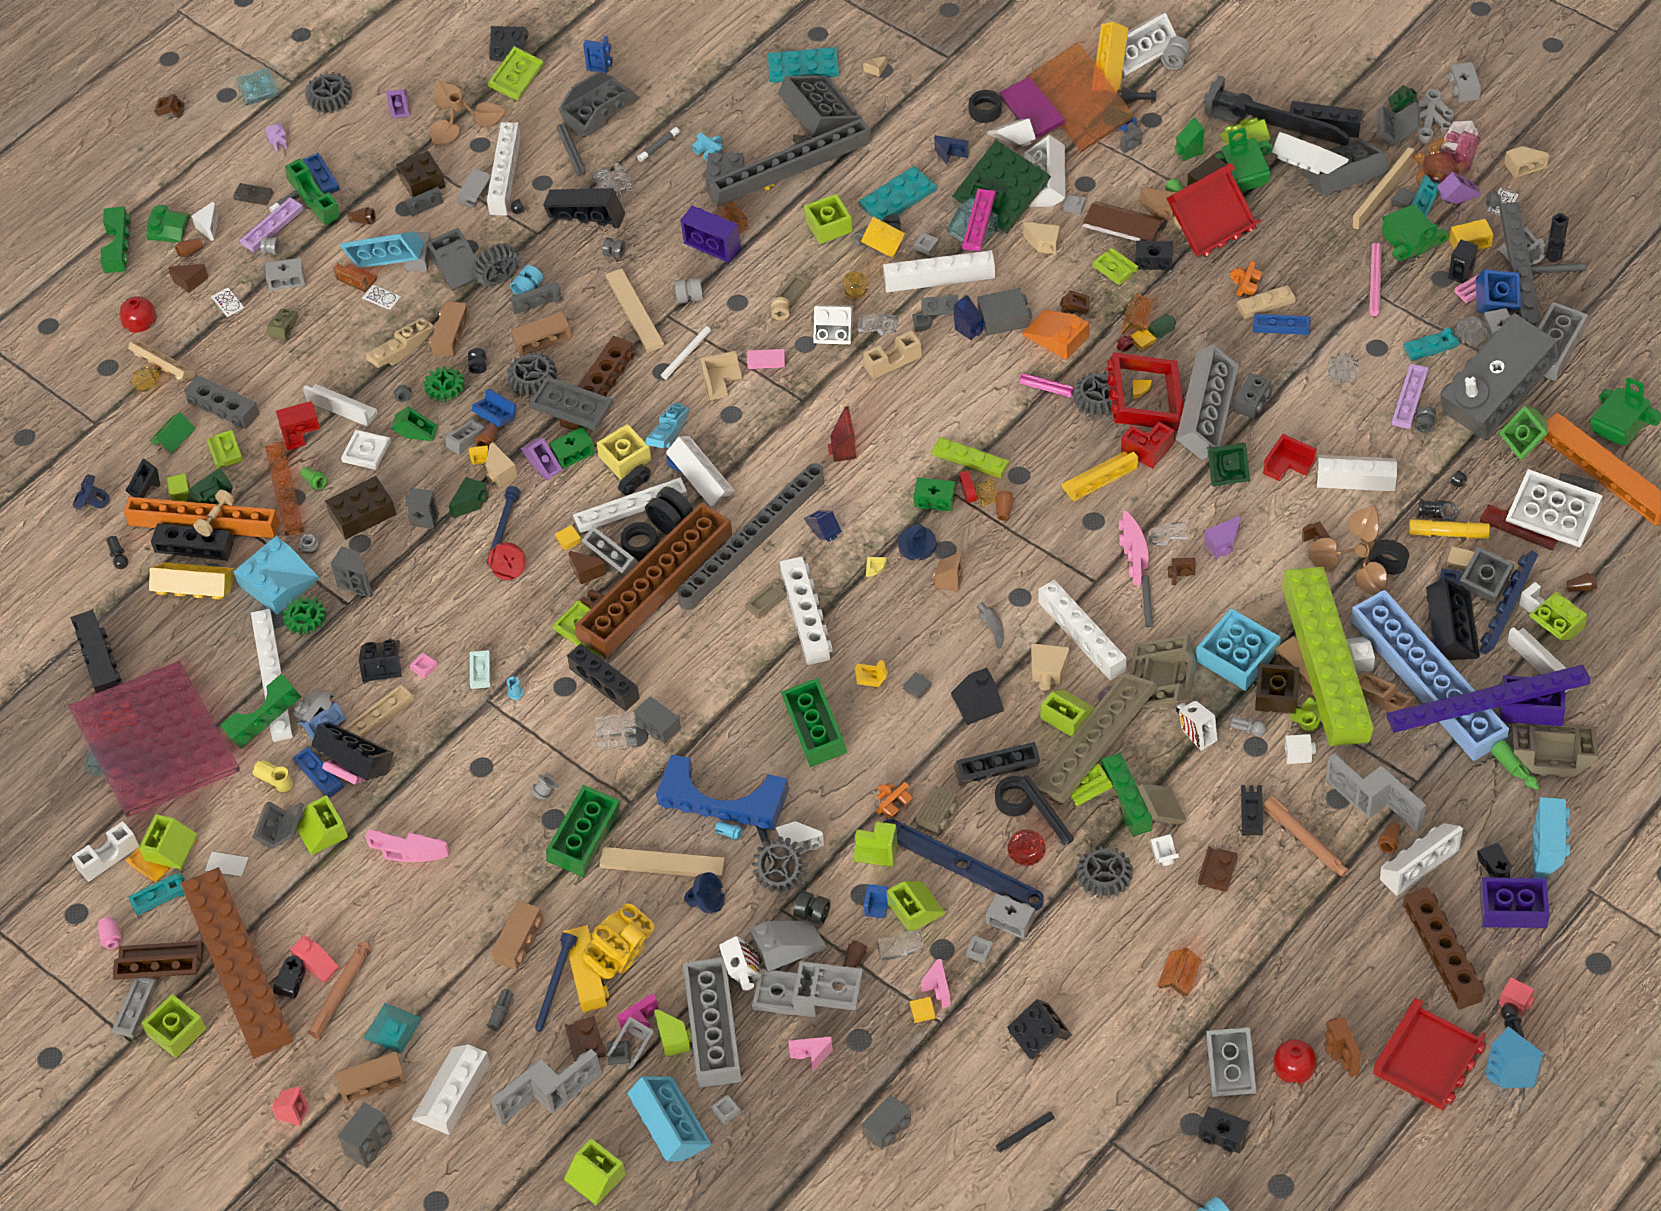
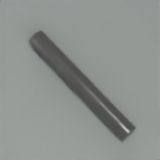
[1531,263,1586,273]
[1141,575,1153,628]

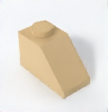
[1504,146,1549,178]
[1023,222,1060,254]
[486,442,517,488]

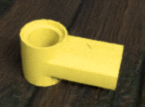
[253,760,293,793]

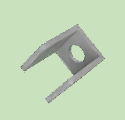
[606,1016,654,1069]

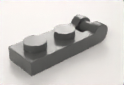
[510,282,562,314]

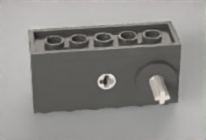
[1440,313,1559,441]

